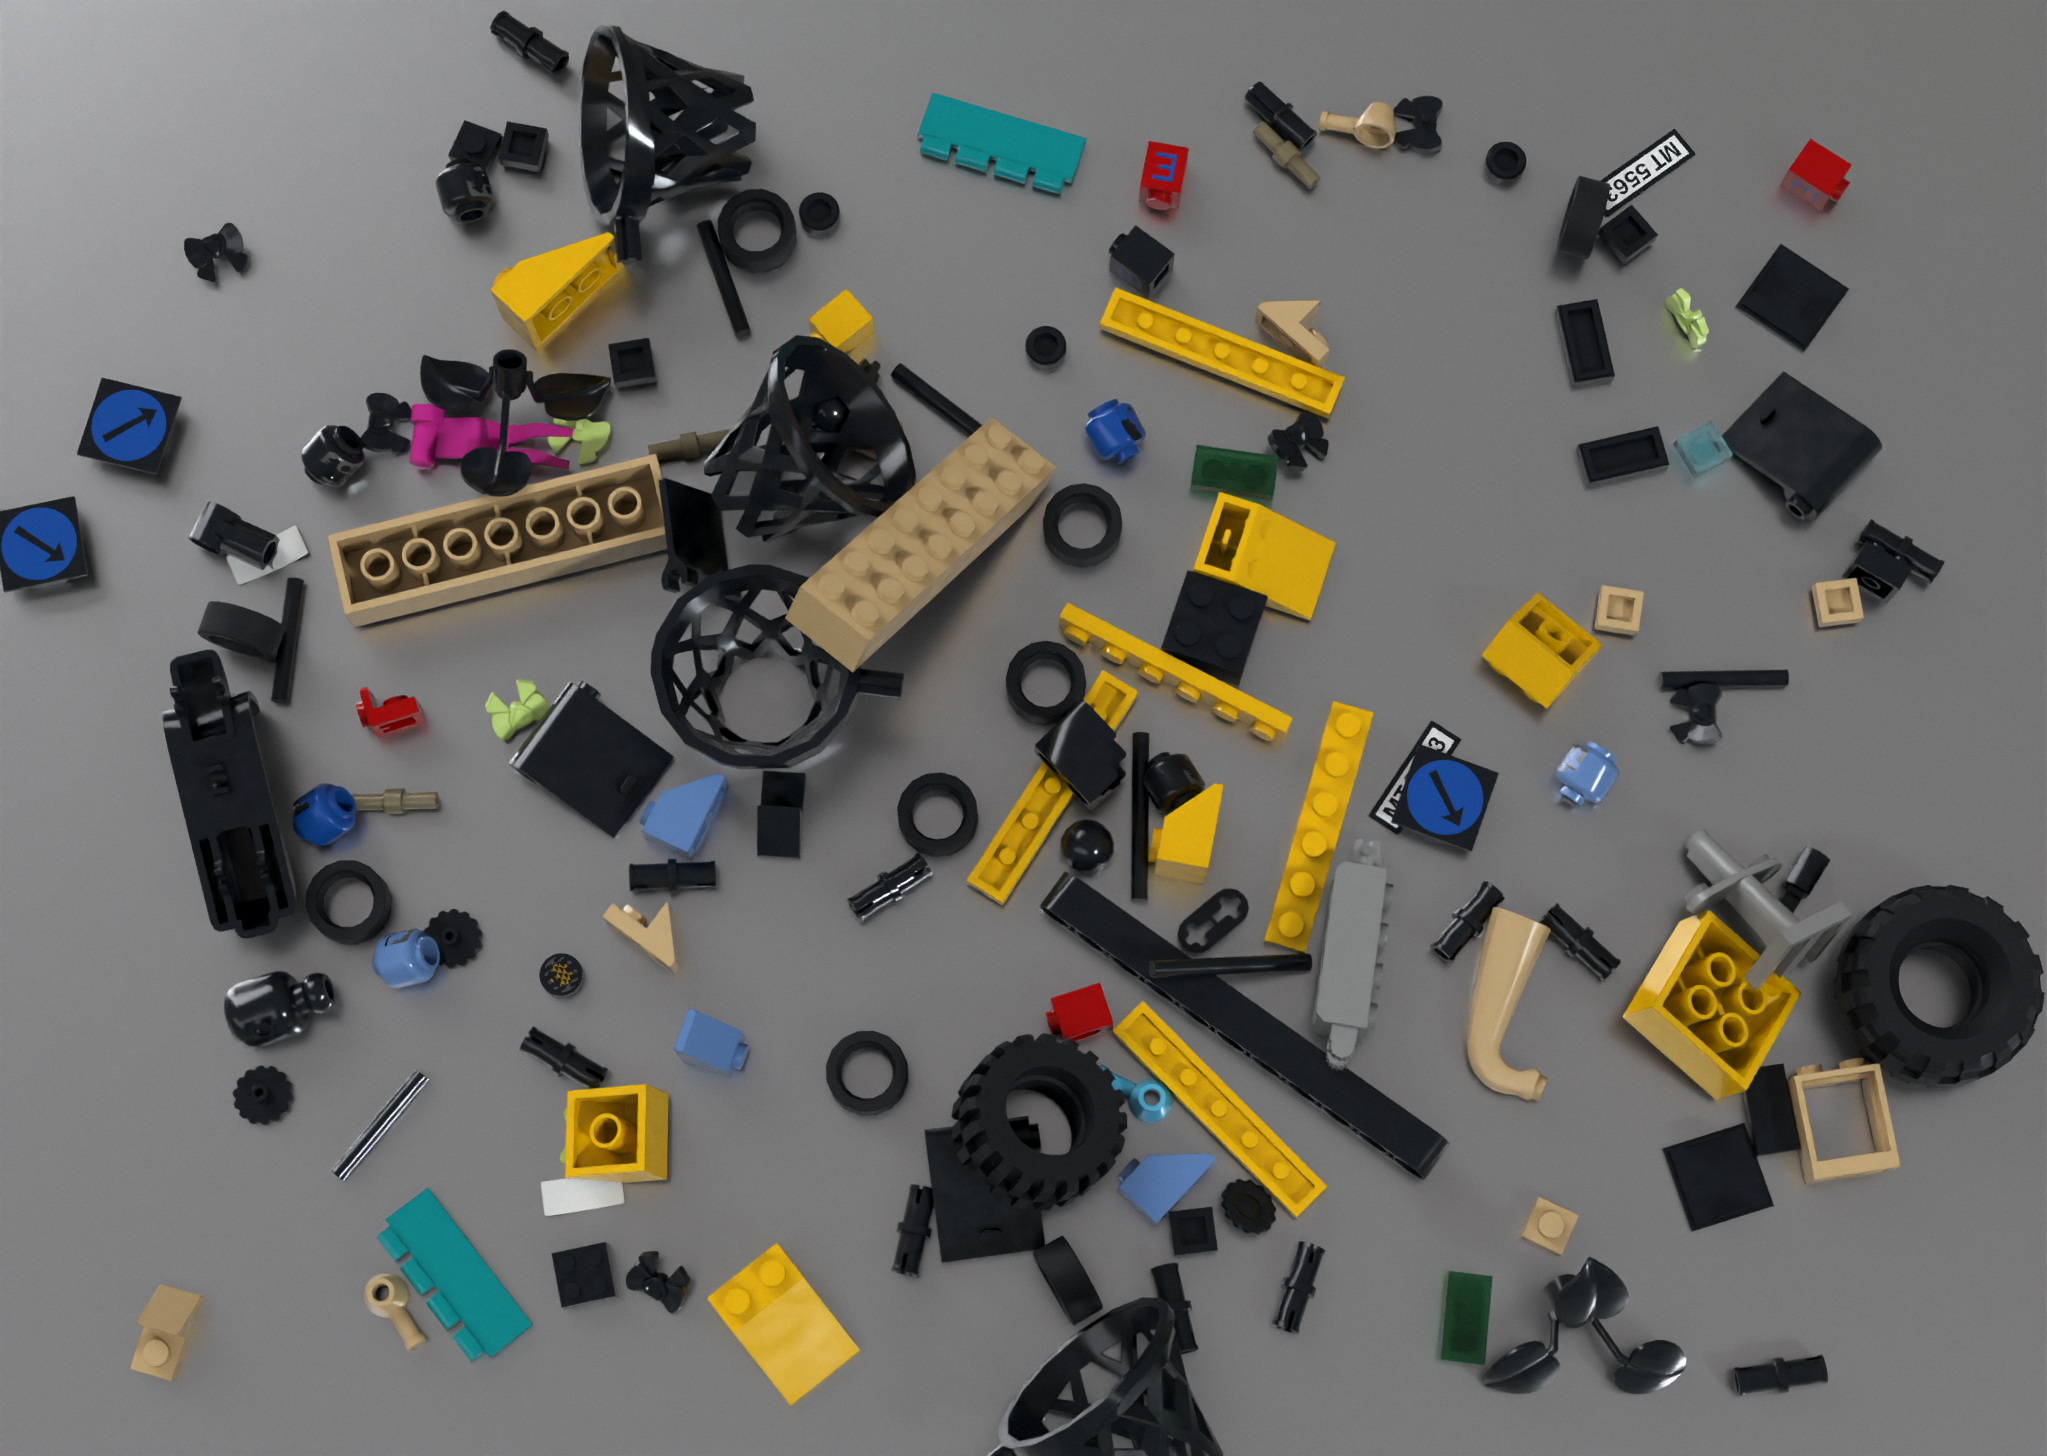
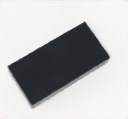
[1555,299,1615,387]
[1576,426,1670,487]
[1742,1063,1801,1157]

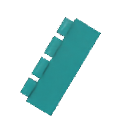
[917,92,1087,194]
[376,1188,533,1362]

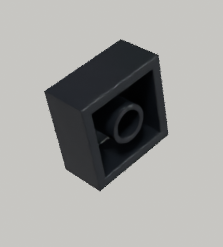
[1842,541,1912,603]
[552,1242,619,1309]

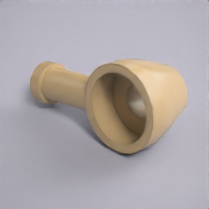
[1319,102,1396,148]
[364,1273,427,1351]

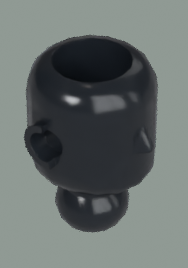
[224,971,336,1049]

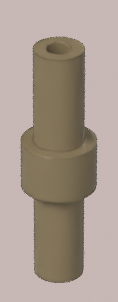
[1253,121,1321,189]
[648,429,730,460]
[352,788,439,814]

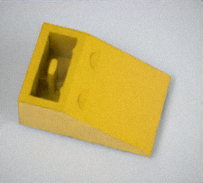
[1193,492,1336,621]

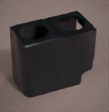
[1034,699,1127,811]

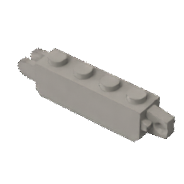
[1312,838,1393,1071]

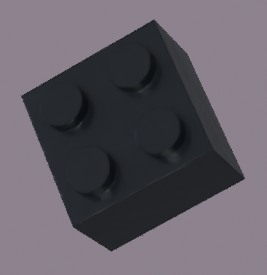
[1161,570,1268,686]

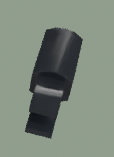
[1778,846,1830,913]

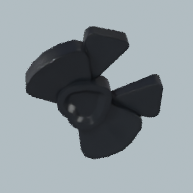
[1394,96,1443,154]
[184,222,248,282]
[360,392,412,454]
[1267,411,1329,471]
[1670,683,1722,744]
[626,1251,691,1313]

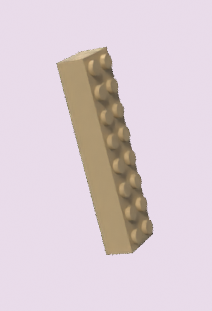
[785,417,1057,672]
[327,454,667,627]

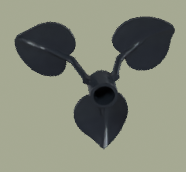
[420,349,611,497]
[1481,1257,1687,1394]

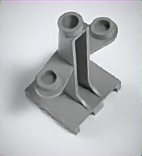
[1685,829,1853,990]

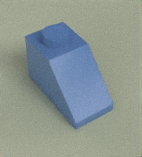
[640,773,729,860]
[674,1008,749,1078]
[1117,1153,1216,1227]

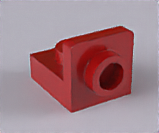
[356,687,426,738]

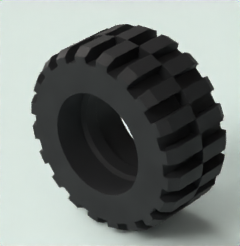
[951,1033,1127,1211]

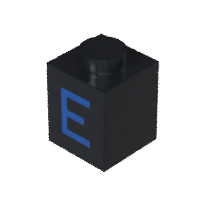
[1108,225,1175,298]

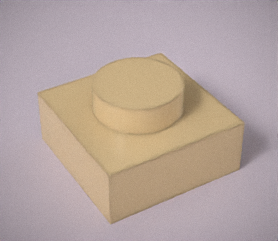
[1812,578,1864,627]
[1594,585,1644,636]
[1519,1197,1579,1256]

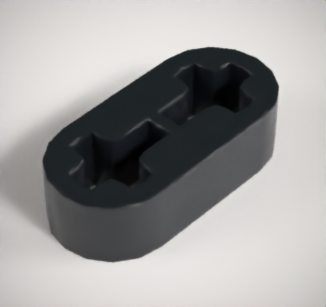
[1177,888,1249,957]

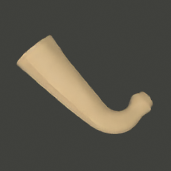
[1467,907,1551,1102]

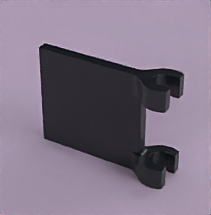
[659,478,741,606]

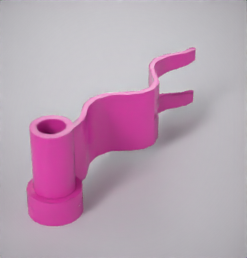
[409,404,573,469]

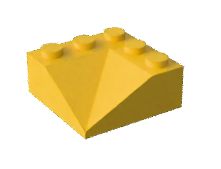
[1622,910,1802,1100]

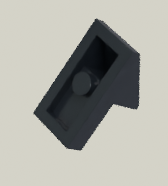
[757,771,806,860]

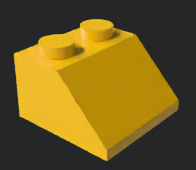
[1481,592,1603,709]
[1148,783,1224,884]
[565,1084,669,1183]

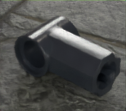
[188,501,280,570]

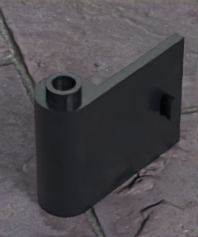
[1719,371,1882,520]
[508,680,674,838]
[925,1116,1045,1262]

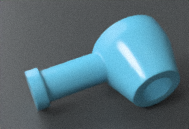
[1100,1065,1172,1123]

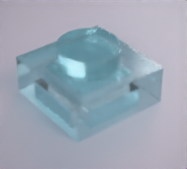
[1673,420,1733,479]

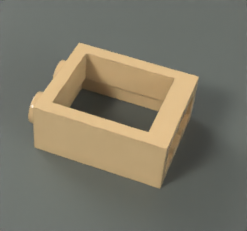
[1787,1058,1901,1184]

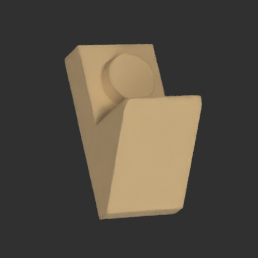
[1255,300,1330,368]
[602,902,679,974]
[129,1284,204,1382]

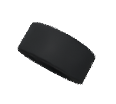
[1557,176,1610,259]
[718,189,796,272]
[1043,483,1122,568]
[197,601,285,660]
[1006,641,1086,725]
[897,772,978,857]
[305,860,391,944]
[826,1031,908,1116]
[1033,1236,1103,1325]

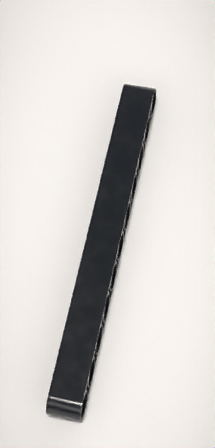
[1039,871,1449,1180]

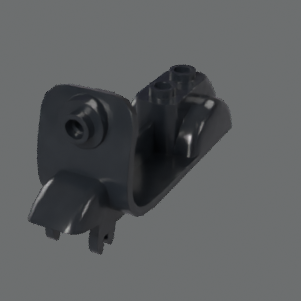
[162,650,297,938]

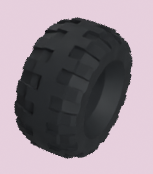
[1833,885,2045,1088]

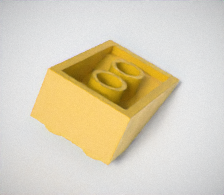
[490,232,624,350]
[707,1243,860,1406]

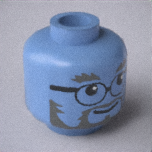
[1555,740,1619,806]
[372,928,440,988]

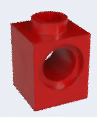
[1045,982,1114,1042]

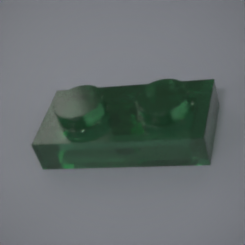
[1190,445,1279,501]
[1439,1271,1493,1366]

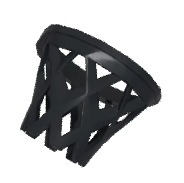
[579,24,756,265]
[704,335,916,542]
[650,564,904,769]
[986,1297,1223,1456]

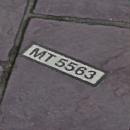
[1600,129,1695,216]
[1369,721,1461,835]

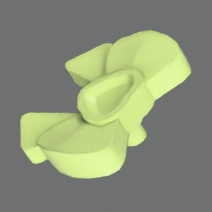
[1665,288,1709,349]
[547,418,612,466]
[485,679,550,741]

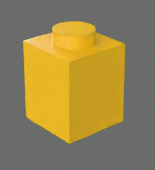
[808,289,875,354]

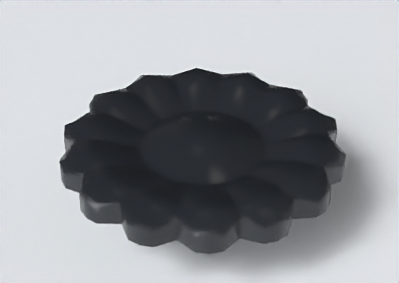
[424,909,482,968]
[233,1065,293,1125]
[1221,1179,1276,1235]

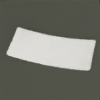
[226,525,308,585]
[540,1178,625,1216]

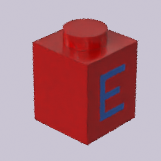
[1780,139,1852,211]
[1139,141,1189,210]

